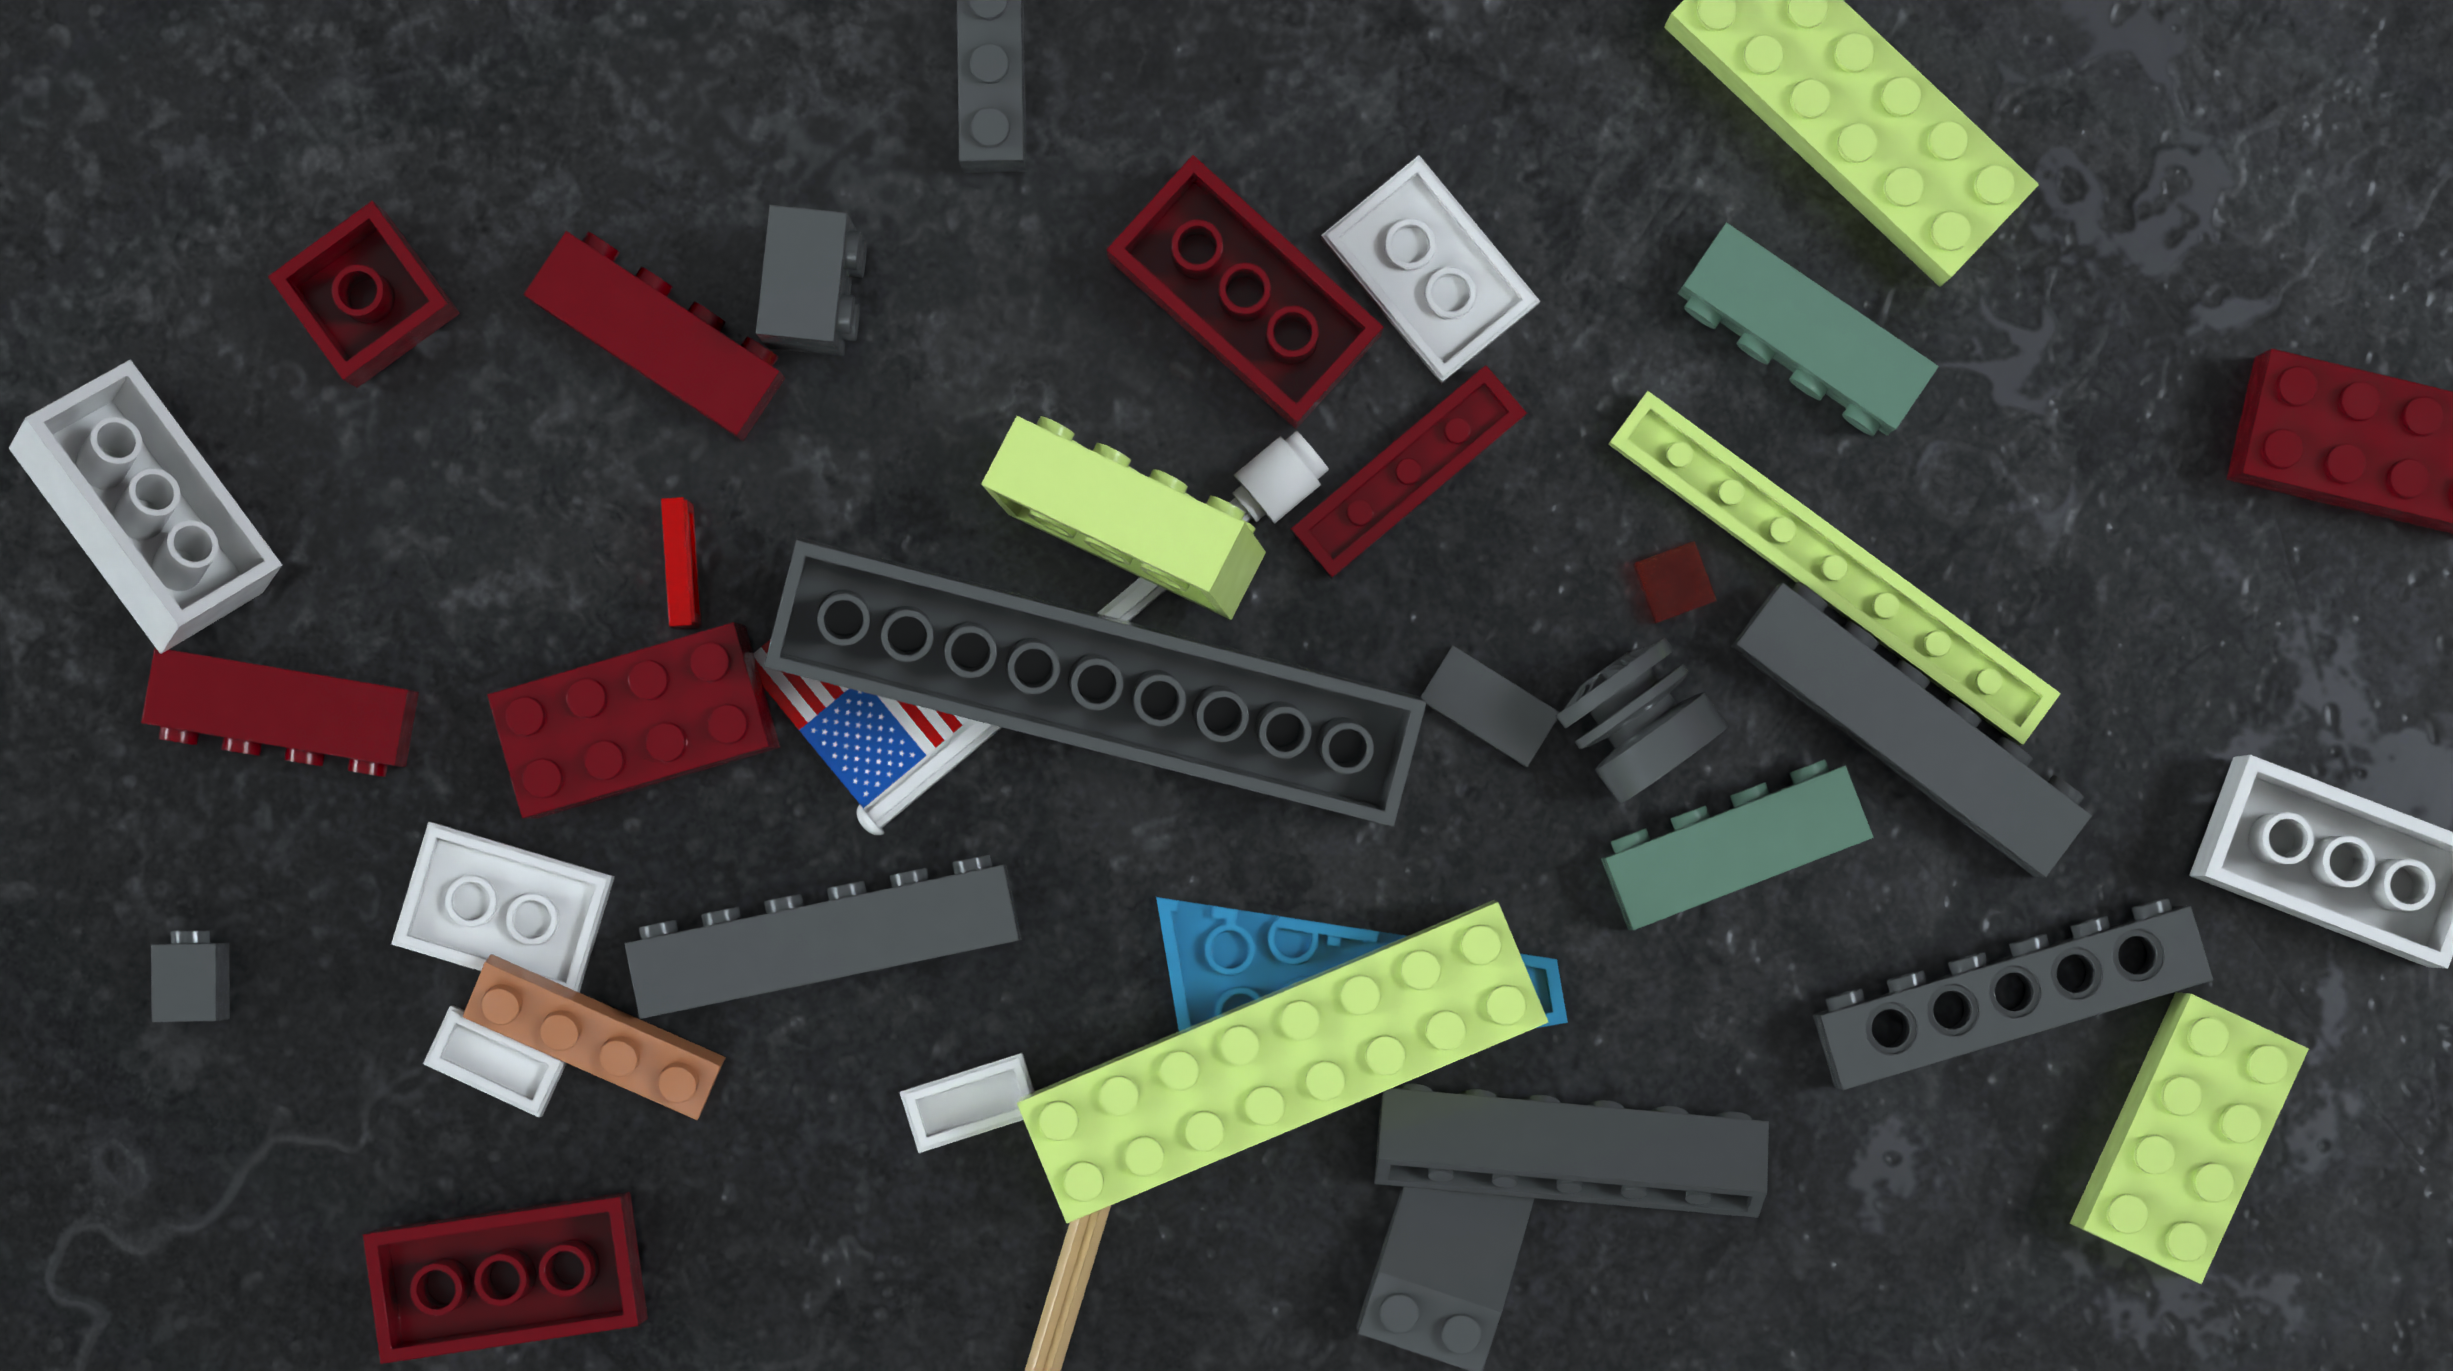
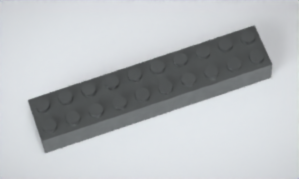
[764,537,1427,827]

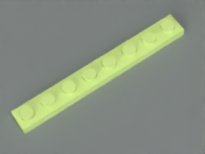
[1608,391,2061,746]

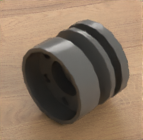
[1556,637,1729,804]

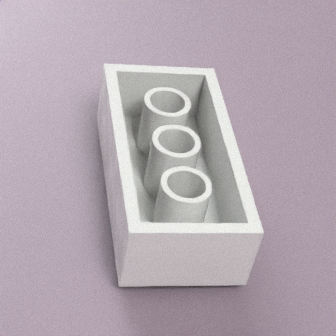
[9,359,282,654]
[2189,755,2453,969]

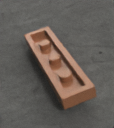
[462,954,726,1120]

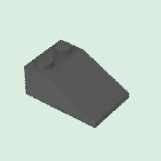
[1356,1186,1534,1371]

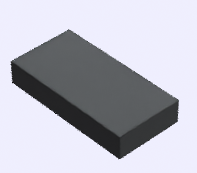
[1420,646,1560,767]

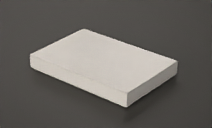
[1321,155,1540,384]
[391,822,615,993]

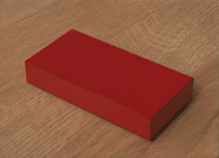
[661,497,701,630]

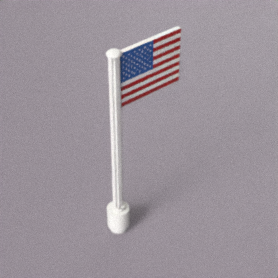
[753,431,1329,835]

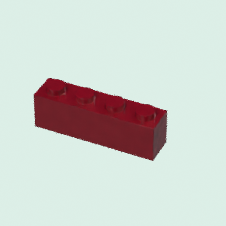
[523,231,785,441]
[141,647,419,777]

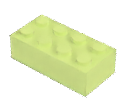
[981,416,1266,620]
[2069,992,2309,1284]

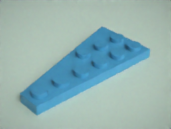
[1156,897,1568,1031]

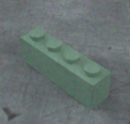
[1677,222,1939,436]
[1601,759,1874,930]

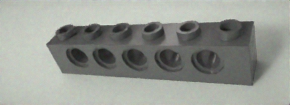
[1813,897,2213,1090]

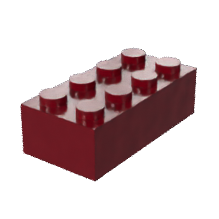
[1106,155,1384,429]
[2226,348,2453,534]
[487,622,780,818]
[363,1192,648,1364]

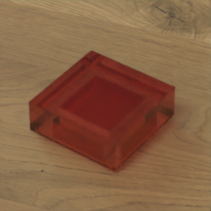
[1633,541,1717,624]

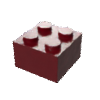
[268,201,460,388]

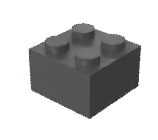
[756,205,867,356]

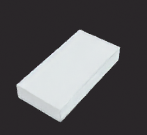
[423,1005,567,1117]
[900,1053,1035,1153]

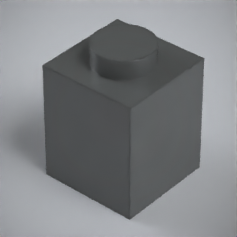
[151,931,230,1022]

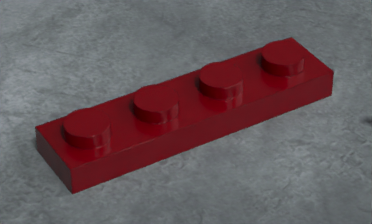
[1290,365,1527,579]

